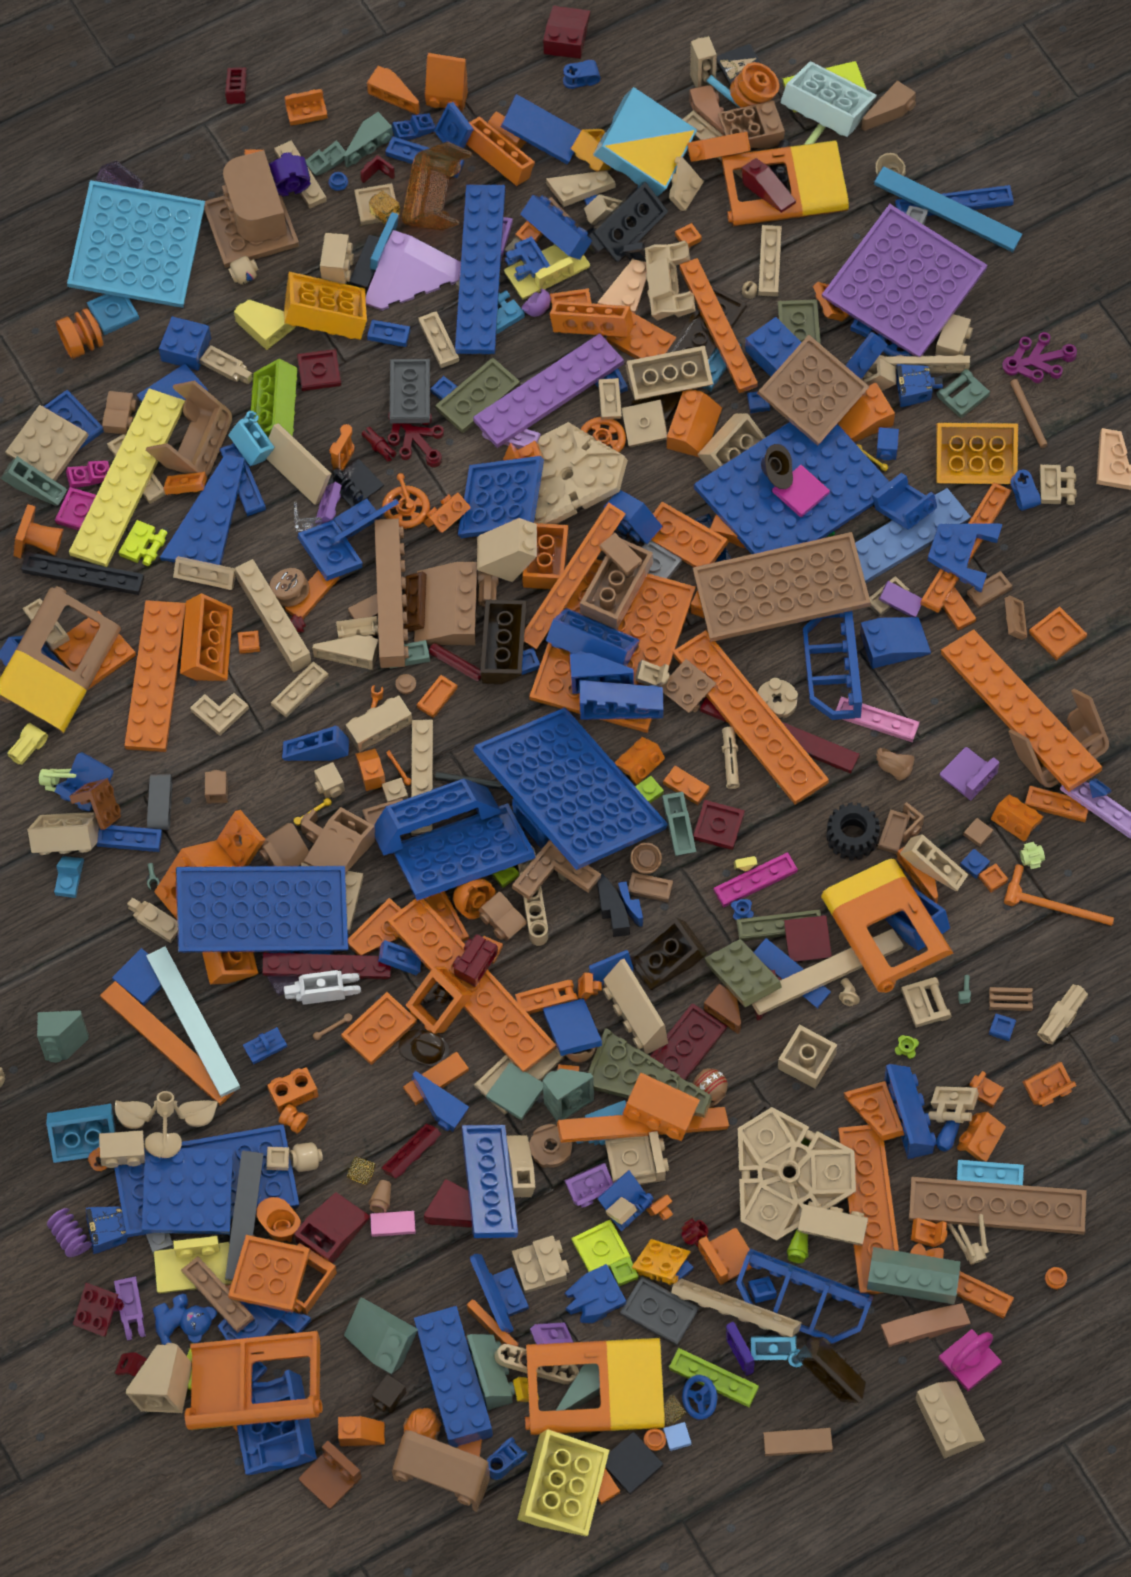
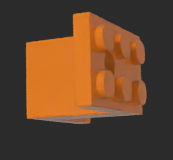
[154,810,266,919]

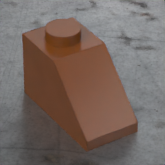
[704,984,741,1034]

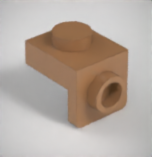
[300,809,323,843]

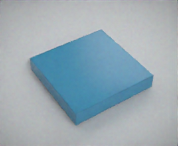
[87,294,139,335]

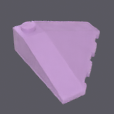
[366,230,461,310]

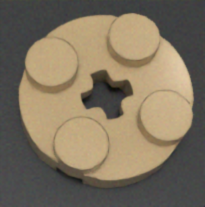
[757,678,798,719]

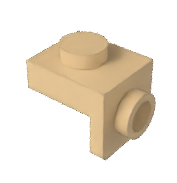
[635,660,669,687]

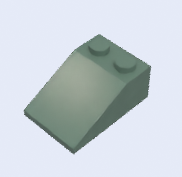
[344,1297,418,1374]

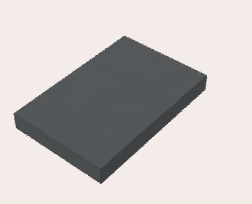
[620,1276,699,1346]

